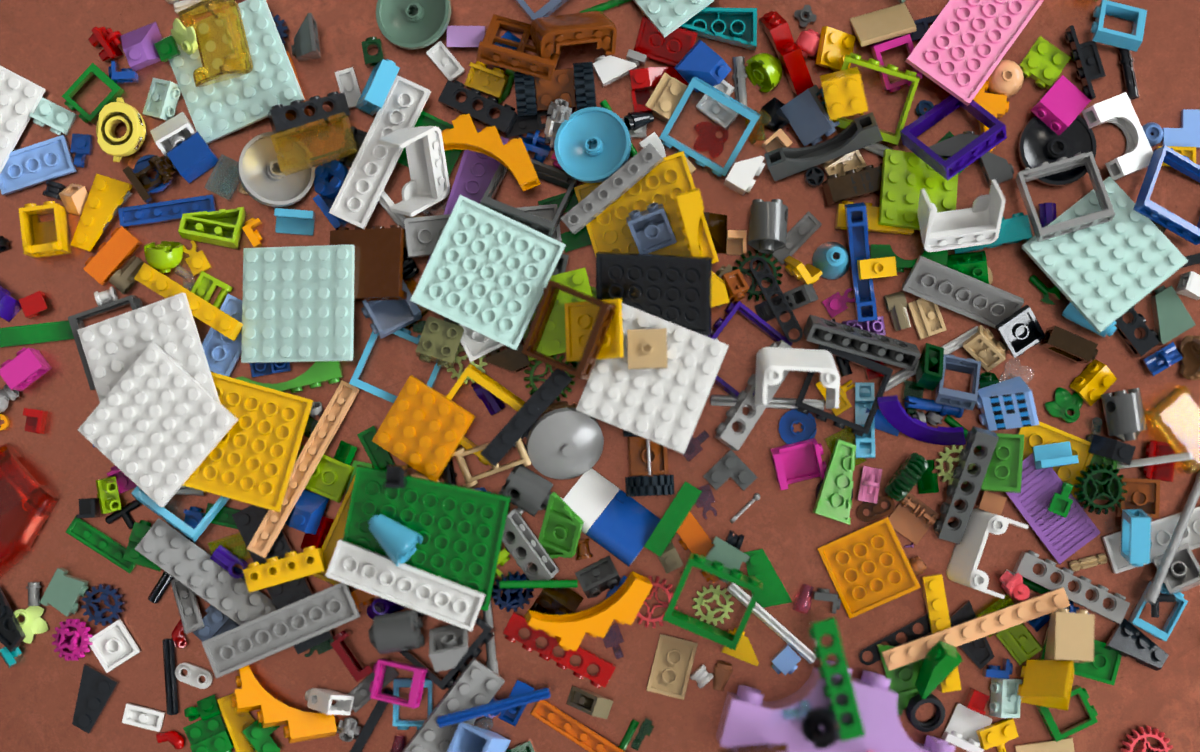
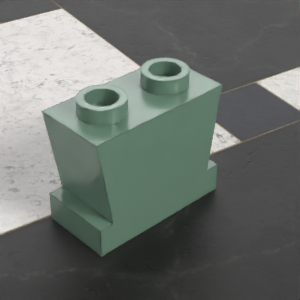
[705,536,750,584]
[39,567,89,617]

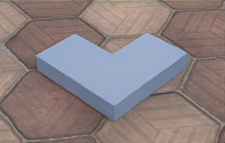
[1162,109,1200,148]

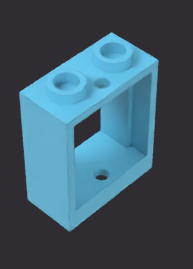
[1090,0,1147,52]
[356,59,400,116]
[1121,509,1151,567]
[1128,581,1188,642]
[393,678,434,730]

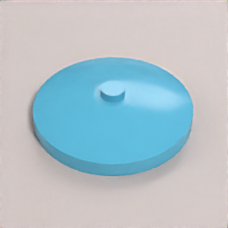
[554,107,631,183]

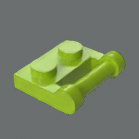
[191,271,233,309]

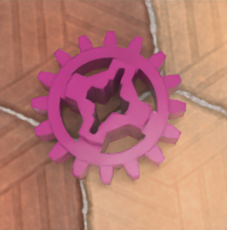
[52,619,93,661]

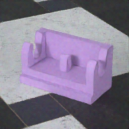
[447,26,486,47]

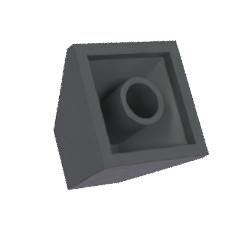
[291,13,321,61]

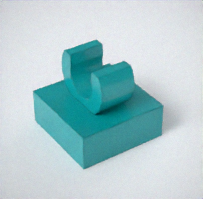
[0,647,22,668]

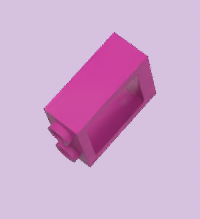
[870,34,923,92]
[369,658,427,708]

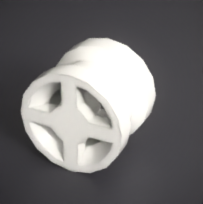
[690,664,714,689]

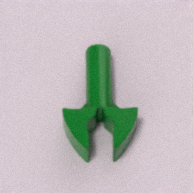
[1029,275,1060,305]

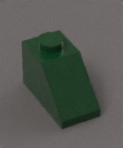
[915,343,944,391]

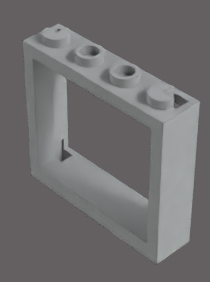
[1015,151,1115,242]

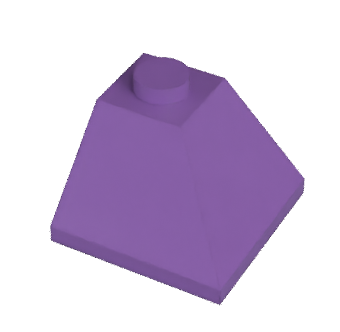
[121,22,163,71]

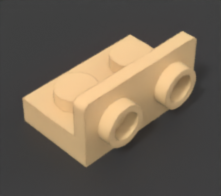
[820,150,867,176]
[963,325,1006,372]

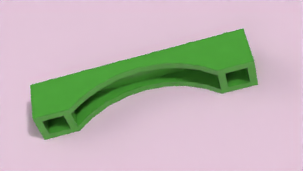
[234,361,344,393]

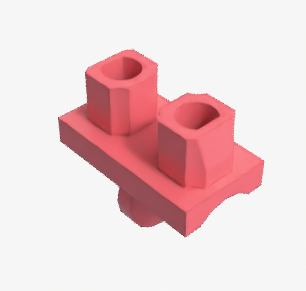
[1000,571,1030,602]

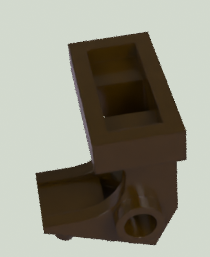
[122,155,176,204]

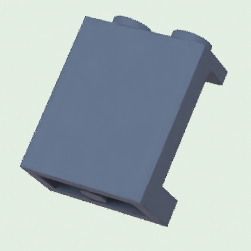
[780,85,840,147]
[361,280,422,339]

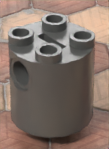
[748,199,788,254]
[1101,388,1148,442]
[499,464,554,517]
[369,610,425,654]

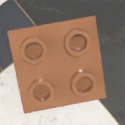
[889,493,939,545]

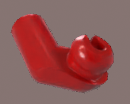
[171,619,187,649]
[156,731,184,750]

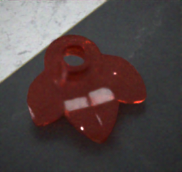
[694,121,729,158]

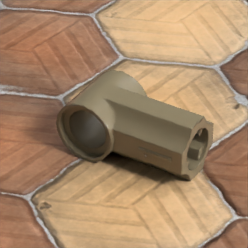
[109,255,144,294]
[884,291,911,331]

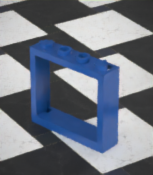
[1133,145,1200,245]

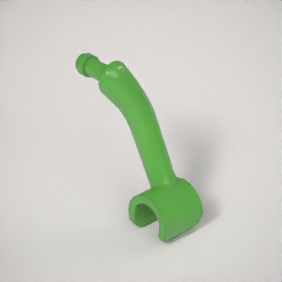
[498,69,514,104]

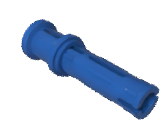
[904,396,964,418]

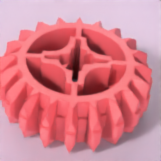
[635,576,678,628]
[1120,726,1173,752]

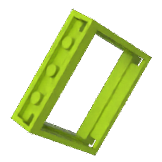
[827,53,920,145]

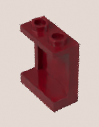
[331,630,374,682]

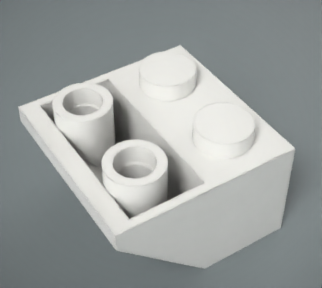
[723,156,765,196]

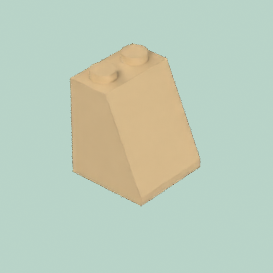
[1044,609,1095,663]

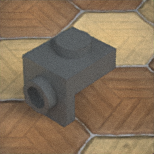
[812,588,841,614]

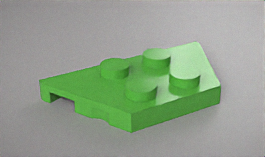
[538,492,584,558]
[877,644,923,716]

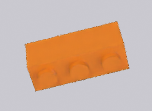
[83,226,143,286]

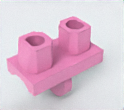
[857,466,882,504]

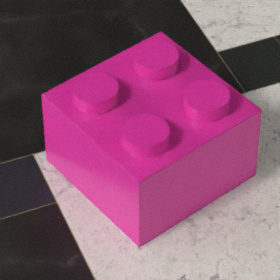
[0,348,52,391]

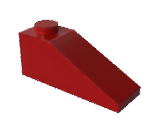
[629,66,688,92]

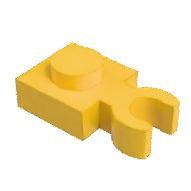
[183,240,212,276]

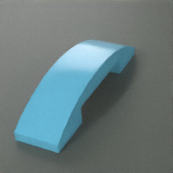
[855,382,875,458]

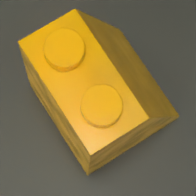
[1018,660,1074,711]

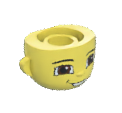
[96,97,147,162]

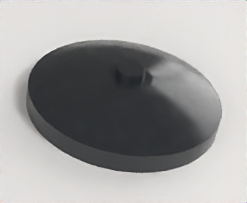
[1018,115,1097,186]

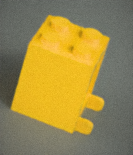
[820,67,868,122]
[18,201,71,258]

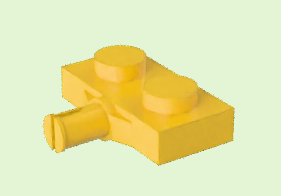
[815,380,855,416]
[976,718,1019,752]

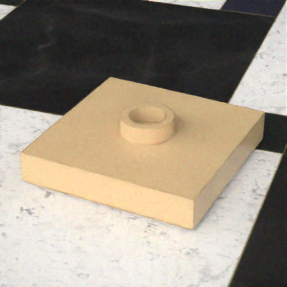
[627,328,668,370]

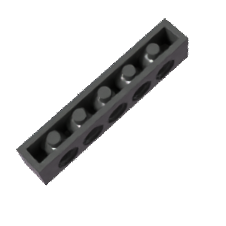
[803,315,921,371]
[934,426,999,544]

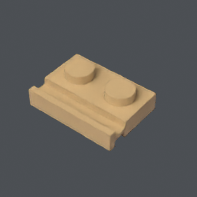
[645,73,688,120]
[907,298,947,340]

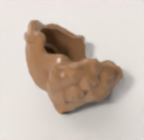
[1180,335,1200,380]

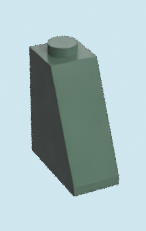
[1151,285,1196,346]

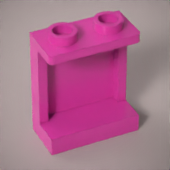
[1031,75,1091,135]
[770,438,827,490]

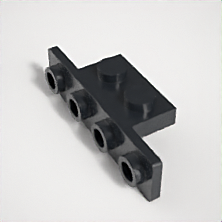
[1065,25,1106,101]

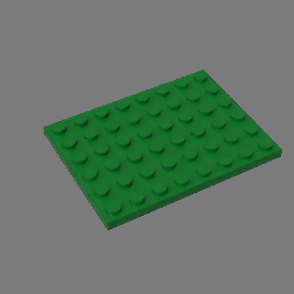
[343,465,511,611]

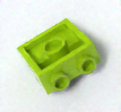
[1019,36,1071,89]

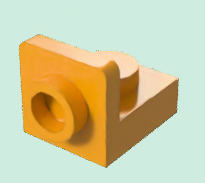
[242,218,263,248]

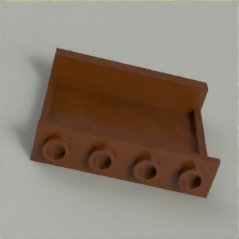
[330,225,407,301]

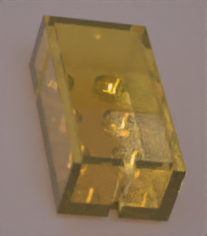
[270,112,358,176]

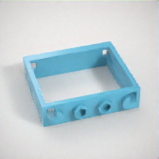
[659,76,761,177]
[349,328,442,403]
[131,486,229,542]

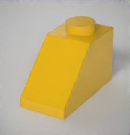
[720,628,759,667]

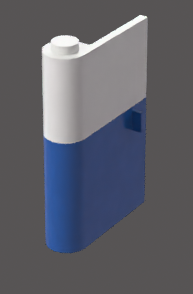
[560,468,661,567]

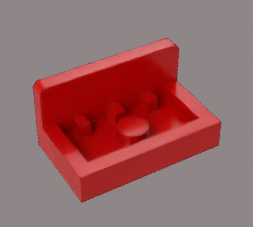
[1144,440,1177,482]

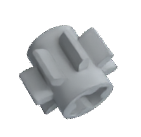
[547,99,572,123]
[336,718,361,742]

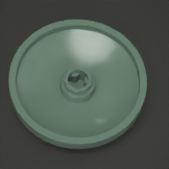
[376,0,451,50]

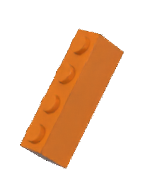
[677,512,719,583]

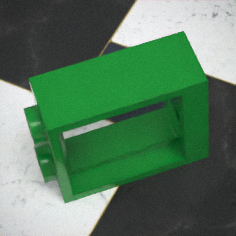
[62,63,125,125]
[1036,685,1098,742]

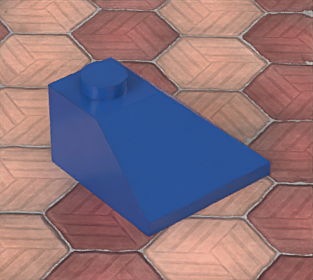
[675,39,732,92]
[285,489,329,535]

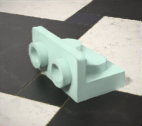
[143,78,181,121]
[29,97,78,136]
[989,678,1022,718]

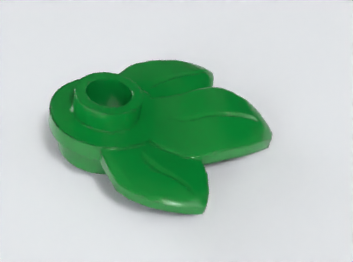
[1045,387,1083,423]

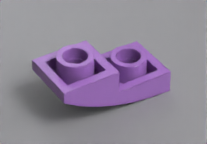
[842,316,886,336]

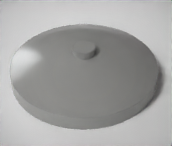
[238,132,315,207]
[526,407,604,479]

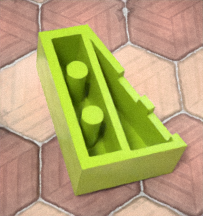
[178,207,246,249]

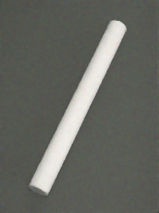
[1117,452,1193,469]

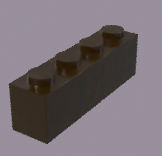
[822,162,883,205]

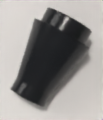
[624,111,654,131]

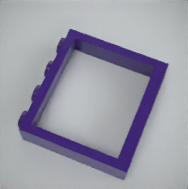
[900,95,1007,181]
[706,301,793,401]

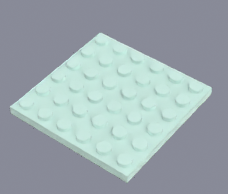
[161,0,305,144]
[1021,176,1188,333]
[410,195,566,350]
[241,244,355,363]

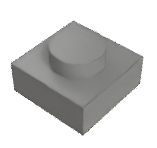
[626,49,647,67]

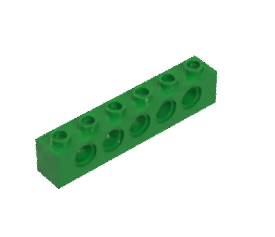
[808,617,865,741]

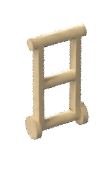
[452,438,531,488]

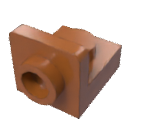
[721,269,750,302]

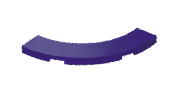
[878,395,966,445]

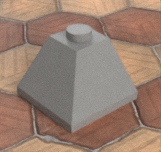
[1152,543,1200,594]
[429,624,468,672]

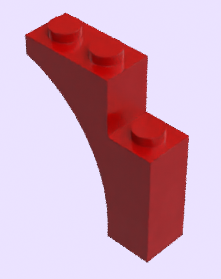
[759,11,814,96]

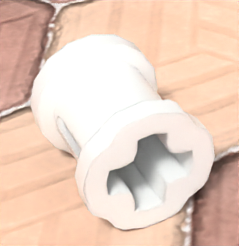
[94,286,118,306]

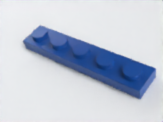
[118,194,216,227]

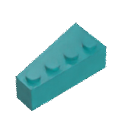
[680,7,757,51]
[955,212,1033,254]

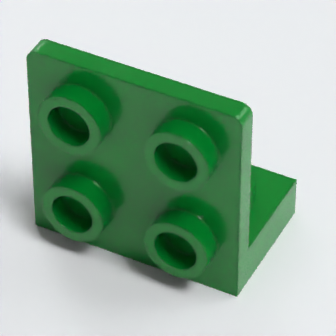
[947,251,989,284]

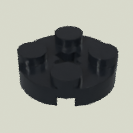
[802,707,841,749]

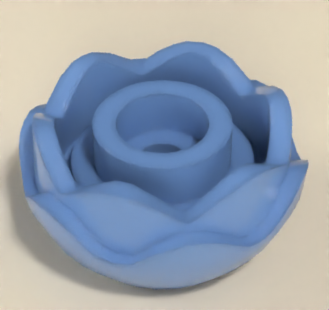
[1142,122,1164,146]

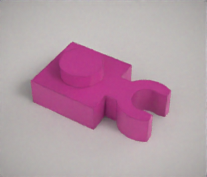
[821,288,855,318]

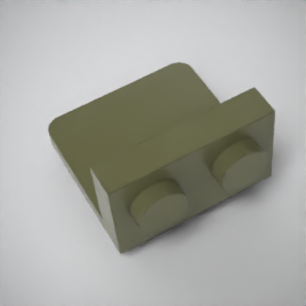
[416,316,464,369]

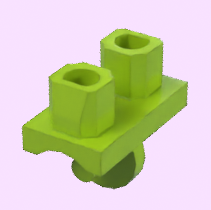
[95,476,122,514]

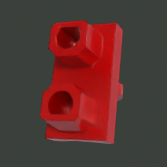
[88,26,123,61]

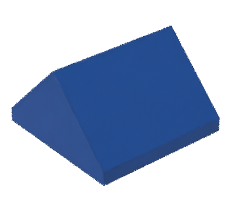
[166,131,220,183]

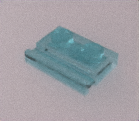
[204,154,240,201]

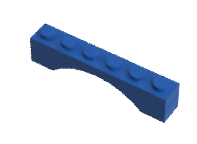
[844,202,878,322]

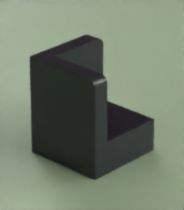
[761,97,789,132]
[384,465,408,489]
[76,498,100,518]

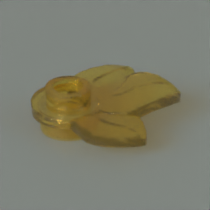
[745,110,771,144]

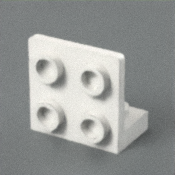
[942,703,993,752]

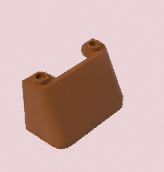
[530,11,617,60]

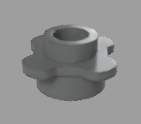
[794,5,817,27]

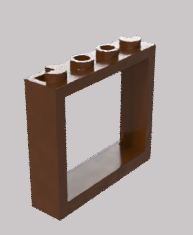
[521,280,617,380]

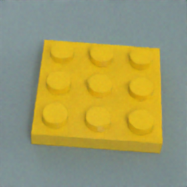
[565,299,624,362]

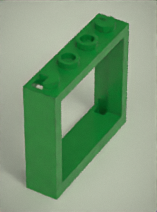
[663,553,763,650]

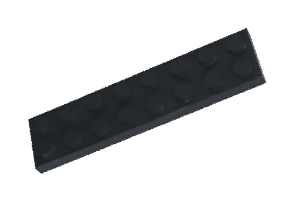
[232,505,334,654]

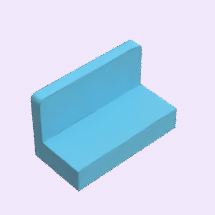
[274,208,316,236]
[1032,441,1079,469]

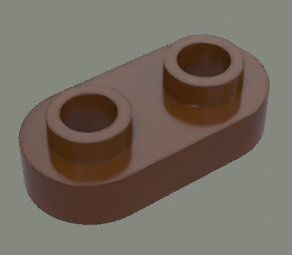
[857,496,895,522]

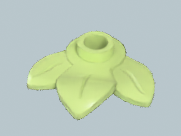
[171,18,198,55]
[14,606,48,644]

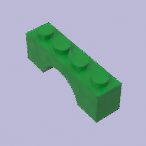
[869,244,948,273]

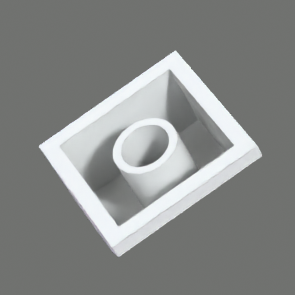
[150,112,196,169]

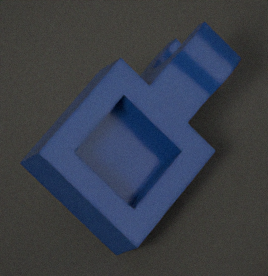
[70,133,93,168]

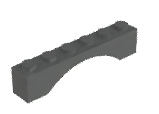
[764,112,883,181]

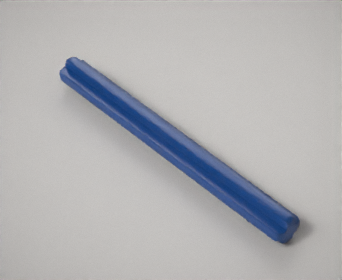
[437,688,551,727]

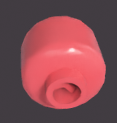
[795,28,821,59]

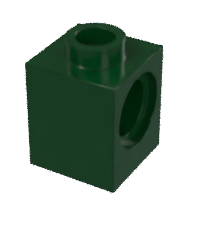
[361,37,385,68]

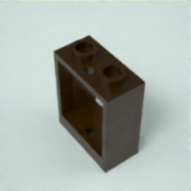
[1040,326,1098,364]

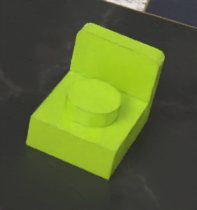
[495,548,510,578]

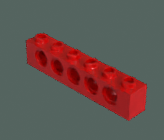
[503,612,616,689]

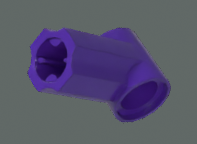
[1038,203,1057,228]
[471,382,505,416]
[210,544,248,578]
[366,598,407,620]

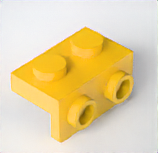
[464,61,509,98]
[784,255,823,285]
[1069,359,1117,406]

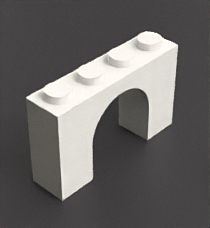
[1082,92,1153,181]

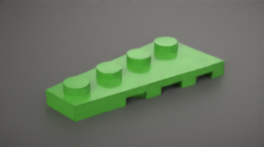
[813,439,856,525]

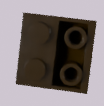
[485,343,531,374]
[529,578,584,615]

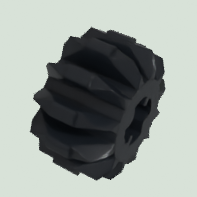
[402,247,419,280]

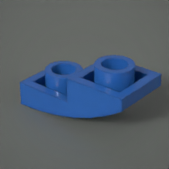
[249,362,291,378]

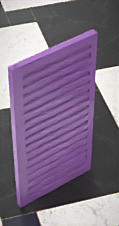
[1005,453,1100,564]

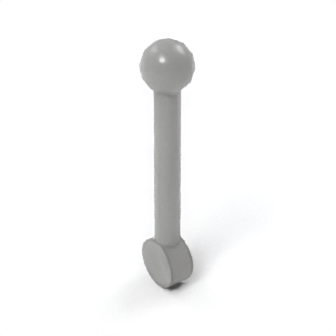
[730,493,761,523]

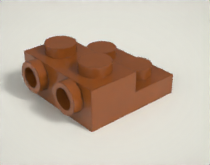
[1117,478,1160,522]

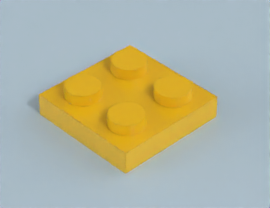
[815,26,856,71]

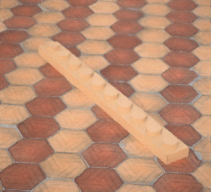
[247,380,360,558]
[881,587,1070,671]

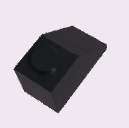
[1088,434,1136,465]

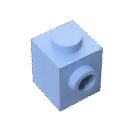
[770,644,801,675]

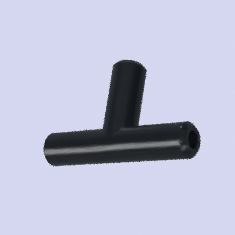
[105,500,141,529]
[1151,578,1176,618]

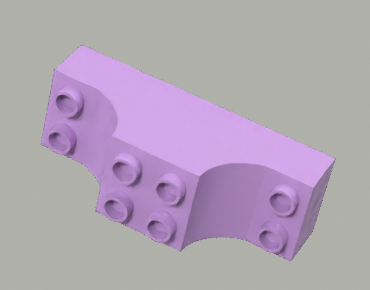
[716,660,956,752]

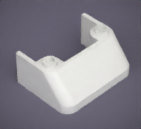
[378,126,450,217]
[917,179,1006,252]
[754,347,840,409]
[946,508,1029,599]

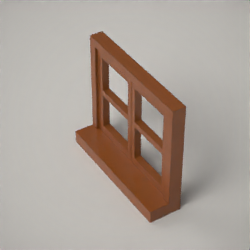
[476,14,563,81]

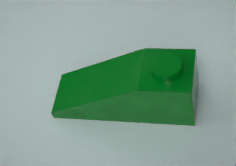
[915,640,963,699]

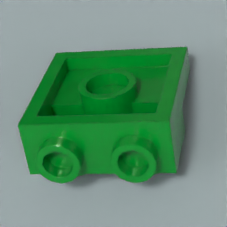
[123,520,161,572]
[183,714,234,752]

